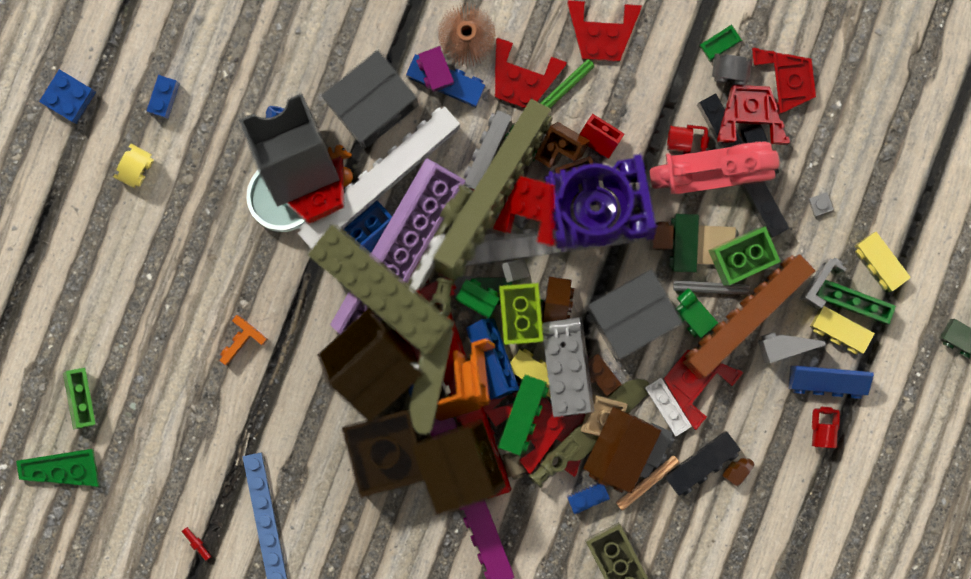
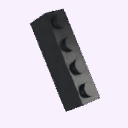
[664,431,741,496]

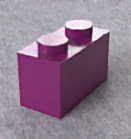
[416,46,454,92]

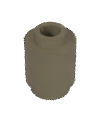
[502,452,526,480]

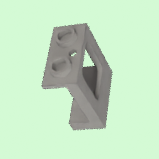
[800,258,847,309]

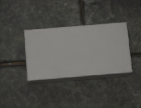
[502,259,530,282]

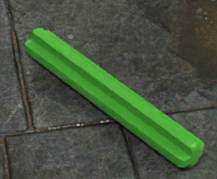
[541,59,595,108]

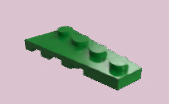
[16,448,99,487]

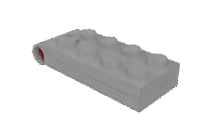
[464,110,512,191]
[542,317,594,417]

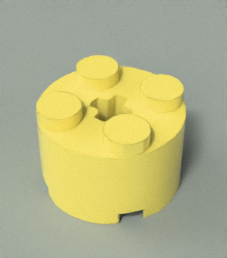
[113,144,154,188]

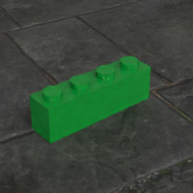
[816,279,896,324]
[498,374,549,456]

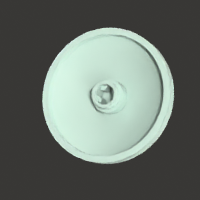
[247,170,305,232]

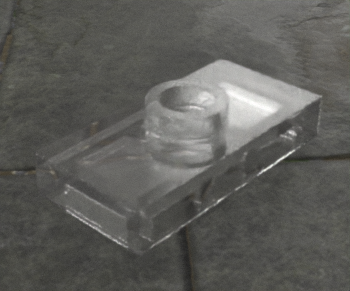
[601,349,628,385]

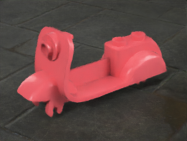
[650,142,780,194]

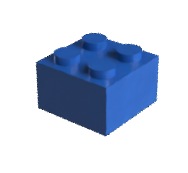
[39,69,96,124]

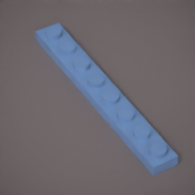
[242,452,287,579]

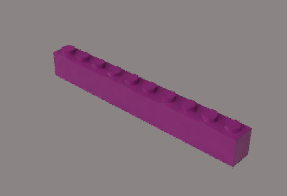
[430,397,515,579]

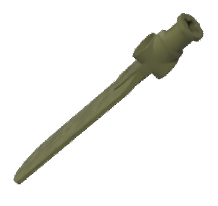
[407,184,473,286]
[410,278,454,434]
[529,379,649,488]

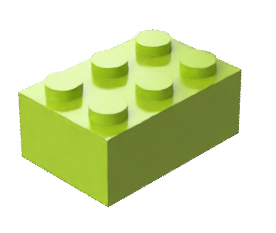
[499,283,543,345]

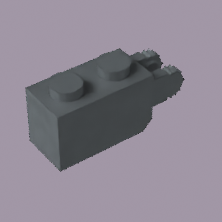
[640,423,675,478]

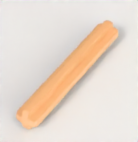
[616,456,680,510]

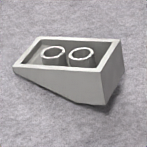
[758,333,826,363]

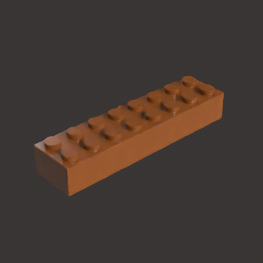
[683,254,816,379]

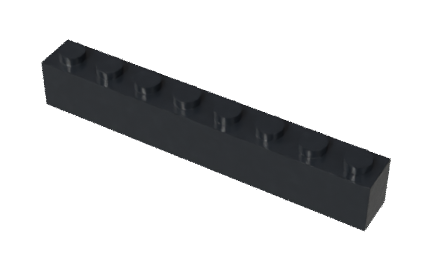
[697,93,789,238]

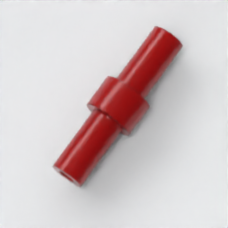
[181,527,211,561]

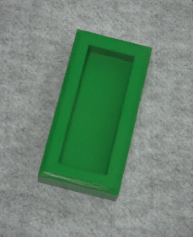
[699,24,742,62]

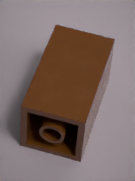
[583,406,662,493]

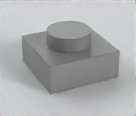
[808,192,834,217]

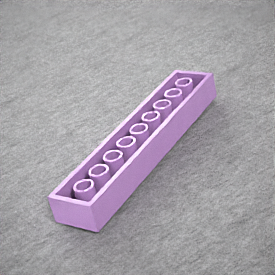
[330,158,465,334]

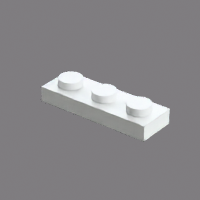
[410,234,446,290]
[644,377,692,437]

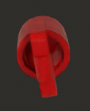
[667,124,710,154]
[812,406,840,448]

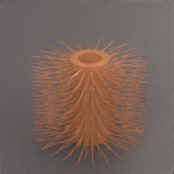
[438,2,496,67]

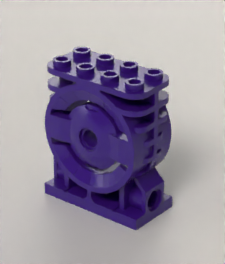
[545,154,656,252]

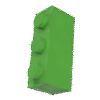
[63,368,96,430]

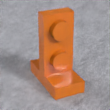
[219,315,268,365]

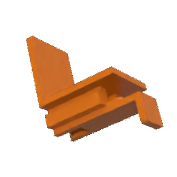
[435,339,495,421]

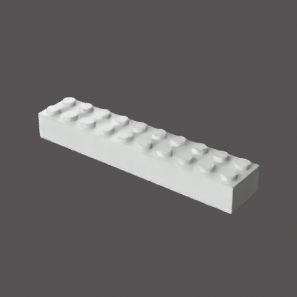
[298,107,460,249]

